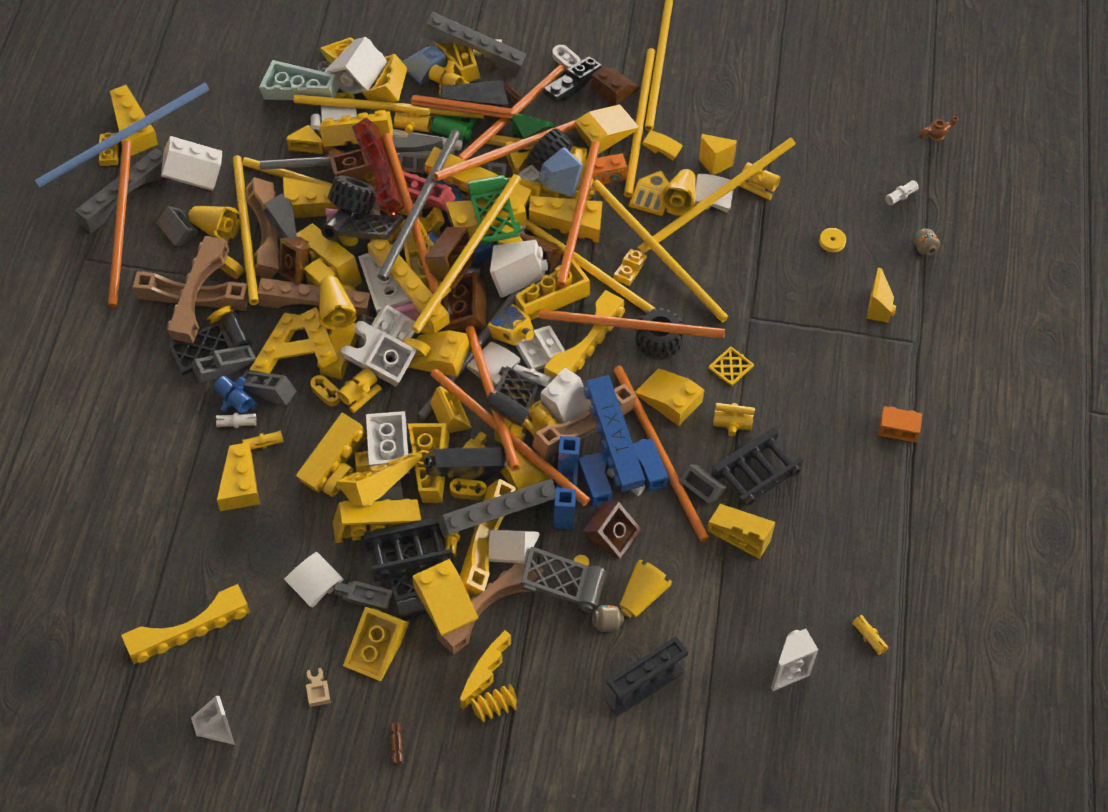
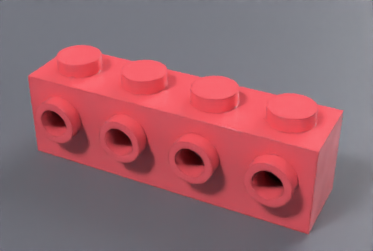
[381,167,456,212]

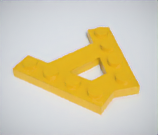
[249,307,339,373]

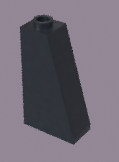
[438,81,508,108]
[423,447,507,481]

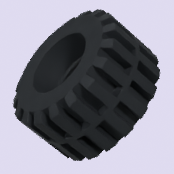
[527,128,573,172]
[328,175,378,214]
[636,308,683,359]

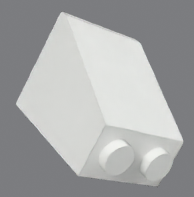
[325,37,388,94]
[490,240,548,297]
[541,368,591,424]

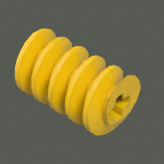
[470,684,517,722]

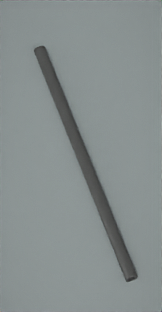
[377,130,460,281]
[260,149,455,170]
[417,286,528,421]

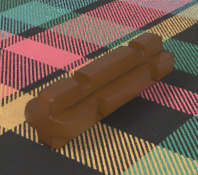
[503,82,522,104]
[390,723,403,765]

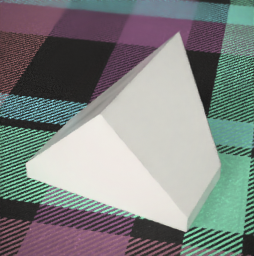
[191,696,235,745]

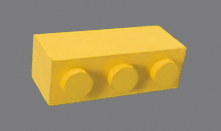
[317,323,359,380]

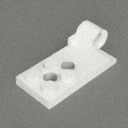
[358,244,412,313]

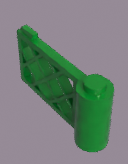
[431,115,478,142]
[468,175,521,244]

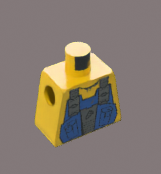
[488,304,534,345]

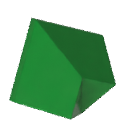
[512,113,554,139]

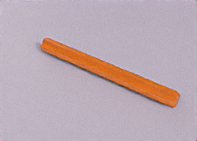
[411,95,514,119]

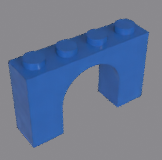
[554,436,580,530]
[578,438,668,507]

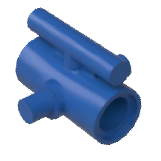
[213,376,258,413]

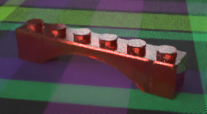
[352,117,405,216]

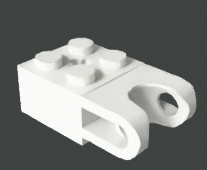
[340,321,417,387]

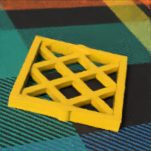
[708,347,754,387]

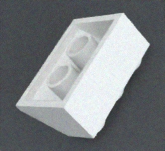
[161,136,222,191]
[366,411,410,474]
[771,629,818,691]

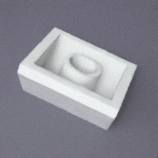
[489,530,540,564]

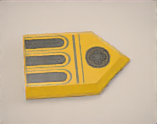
[629,171,669,216]

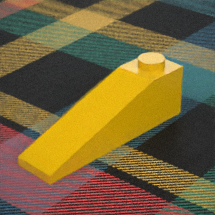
[336,453,423,507]

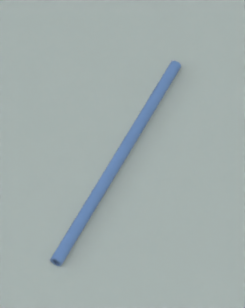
[35,83,209,188]

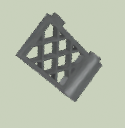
[520,546,607,613]

